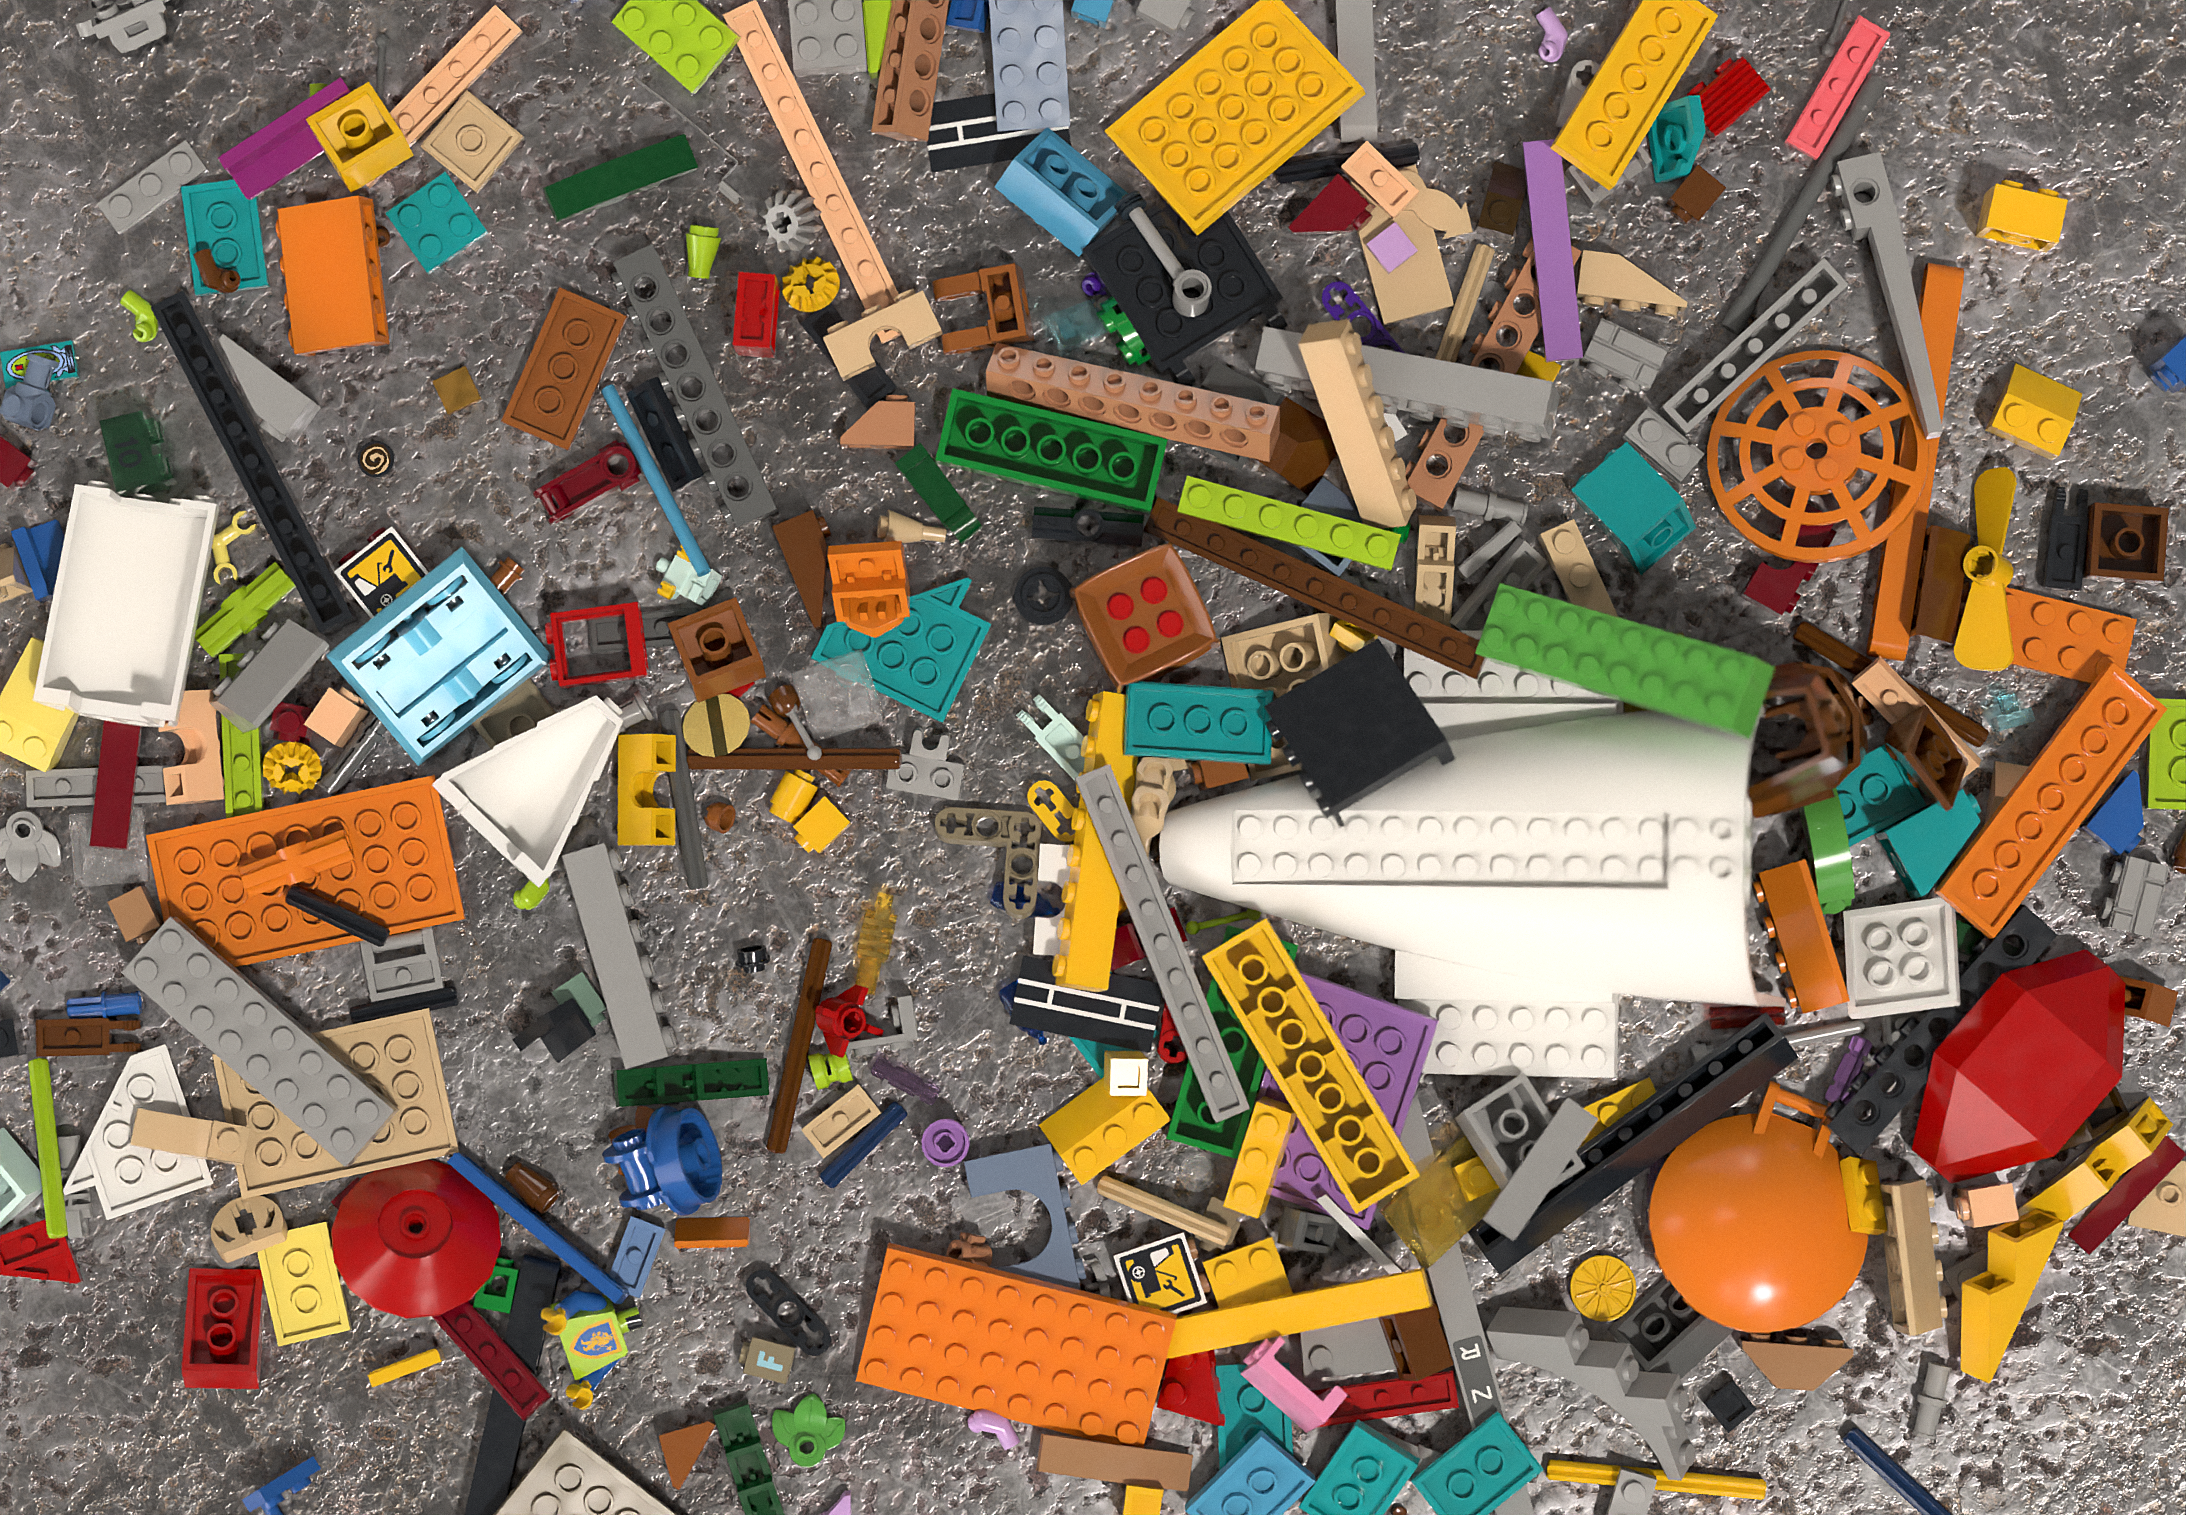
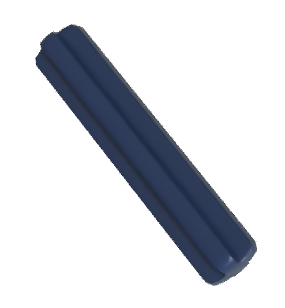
[819,1101,908,1189]

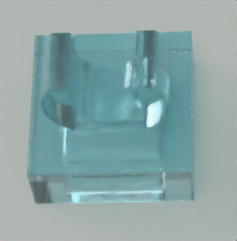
[1991,692,2036,733]

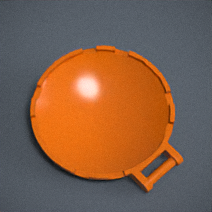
[1648,1080,1869,1333]

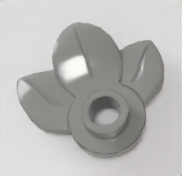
[0,810,62,883]

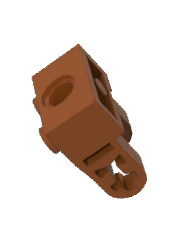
[932,263,1034,355]

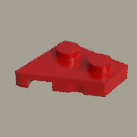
[0,1219,83,1284]
[1157,1350,1225,1426]

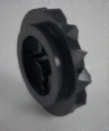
[1014,567,1073,625]

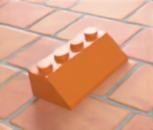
[1751,859,1850,1014]

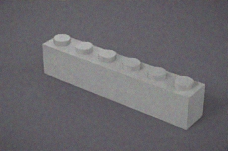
[1658,258,1849,436]

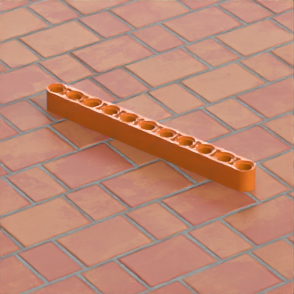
[1867,263,1964,662]

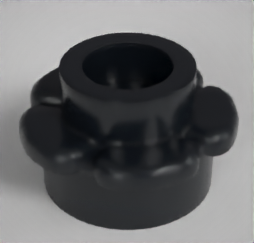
[735,945,771,973]

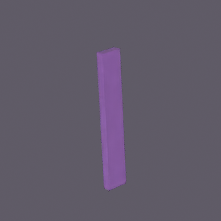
[1522,139,1583,362]

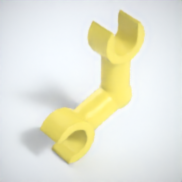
[212,511,257,585]

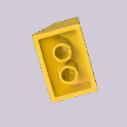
[1038,1077,1171,1185]

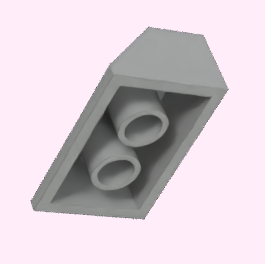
[210,619,330,733]

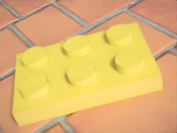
[257,1221,352,1347]

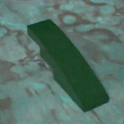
[543,134,698,223]
[613,1058,769,1107]
[713,1399,786,1515]

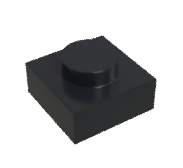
[1704,1380,1757,1433]

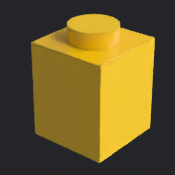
[793,796,852,854]

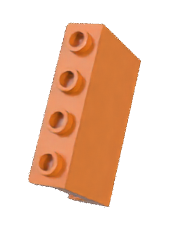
[276,195,390,357]

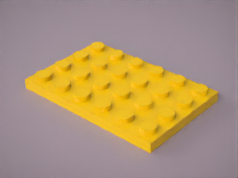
[1105,0,1366,236]

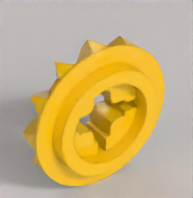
[782,256,840,312]
[263,742,322,795]

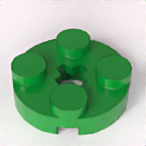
[1096,296,1151,366]

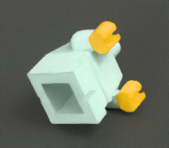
[656,545,723,609]

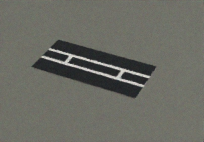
[927,93,1072,173]
[1009,956,1162,1053]

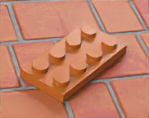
[2005,587,2137,685]

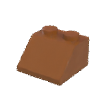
[667,597,766,703]

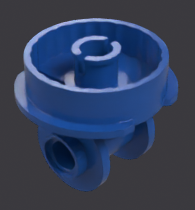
[602,1106,722,1216]

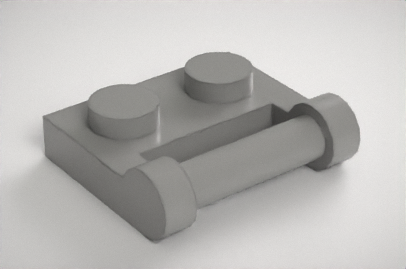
[360,926,445,1002]

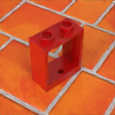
[733,272,780,358]
[545,602,650,689]

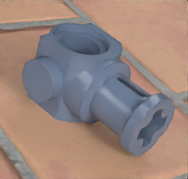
[0,353,59,431]

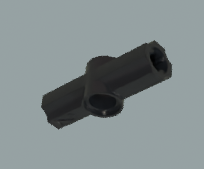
[1032,506,1144,547]

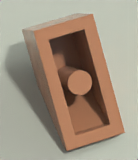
[840,395,916,449]

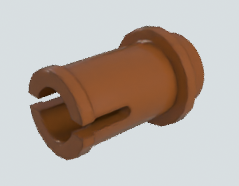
[489,556,525,596]

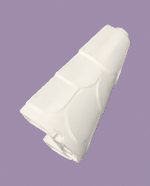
[432,696,623,887]

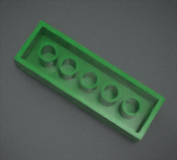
[935,388,1168,514]
[1166,925,1299,1159]

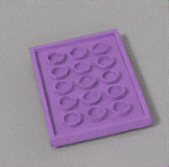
[1230,971,1440,1230]

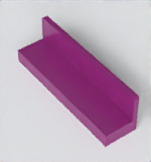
[218,77,352,200]

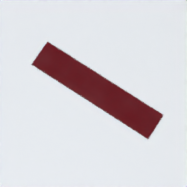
[2068,1135,2186,1255]

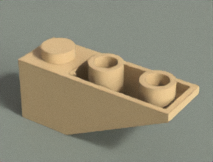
[1576,250,1687,317]

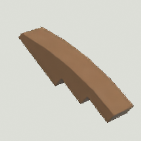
[1036,1434,1193,1491]

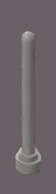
[1689,1019,1865,1066]

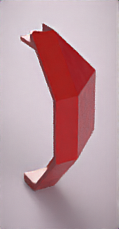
[1912,949,2126,1184]

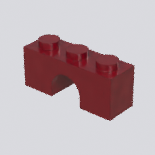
[1740,503,1837,618]

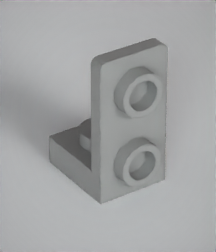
[847,995,919,1056]

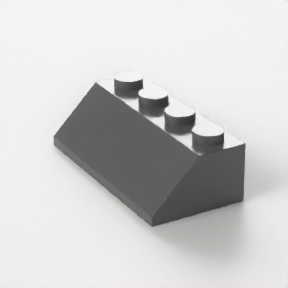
[1608,1277,1735,1379]

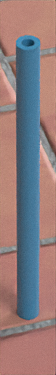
[601,385,711,577]

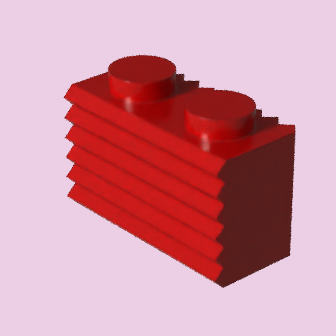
[1686,56,1771,141]

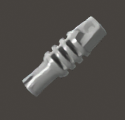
[57,1135,93,1239]

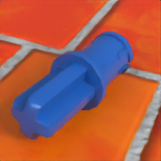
[66,991,142,1019]

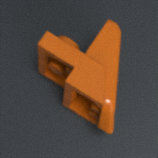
[827,541,910,638]

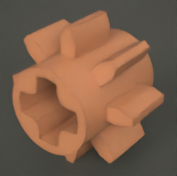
[946,1232,993,1267]

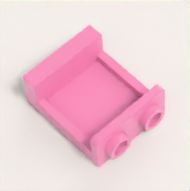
[1240,1336,1347,1433]

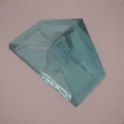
[1043,299,1109,357]

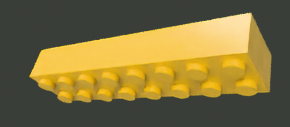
[1202,918,1420,1214]

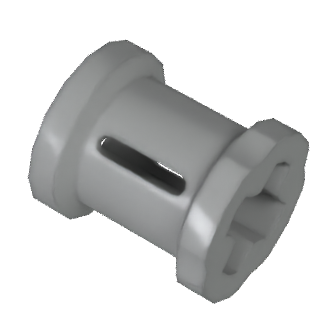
[618,690,655,735]

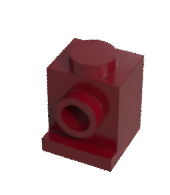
[269,702,314,747]

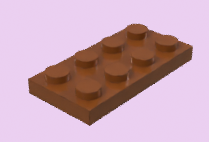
[501,287,628,452]

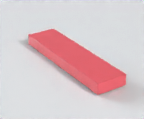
[1785,15,1891,160]

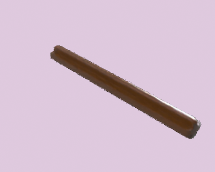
[1793,621,1989,747]
[687,748,902,770]
[766,938,832,1154]

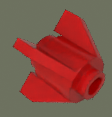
[815,984,884,1058]

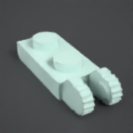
[1016,694,1085,782]

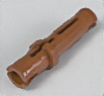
[750,704,852,787]

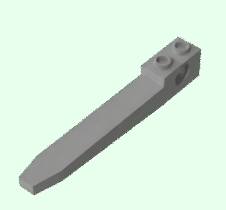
[1830,151,1943,440]

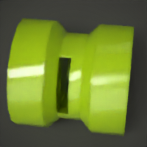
[808,1052,853,1090]

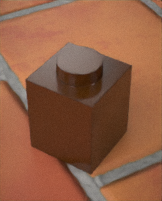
[1667,165,1726,226]

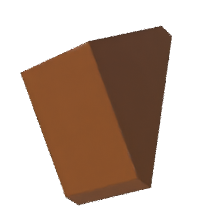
[658,1419,716,1490]

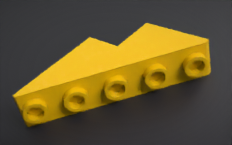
[2017,1097,2173,1222]
[1961,1209,2064,1383]

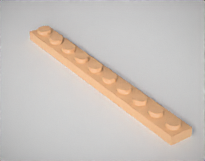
[723,0,901,344]

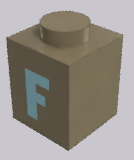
[738,1335,797,1384]

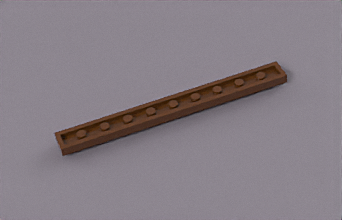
[1143,497,1487,680]

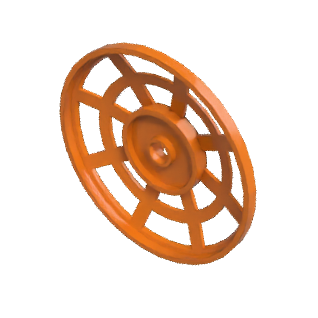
[1707,350,1929,563]

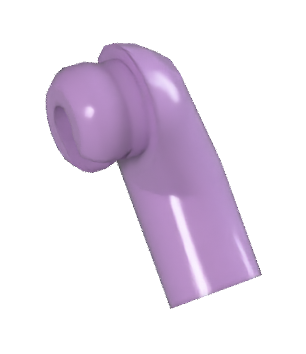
[1536,7,1568,62]
[967,1409,1021,1450]

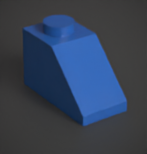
[2080,770,2144,856]

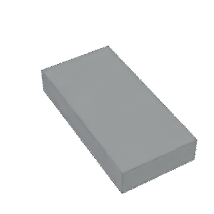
[1456,521,1522,581]

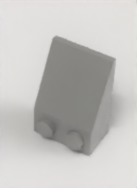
[218,334,321,443]
[1299,1317,1396,1379]

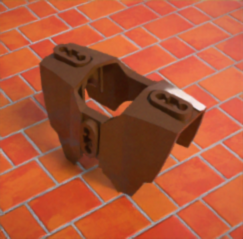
[1747,661,1874,819]

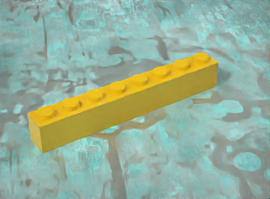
[1052,691,1138,992]

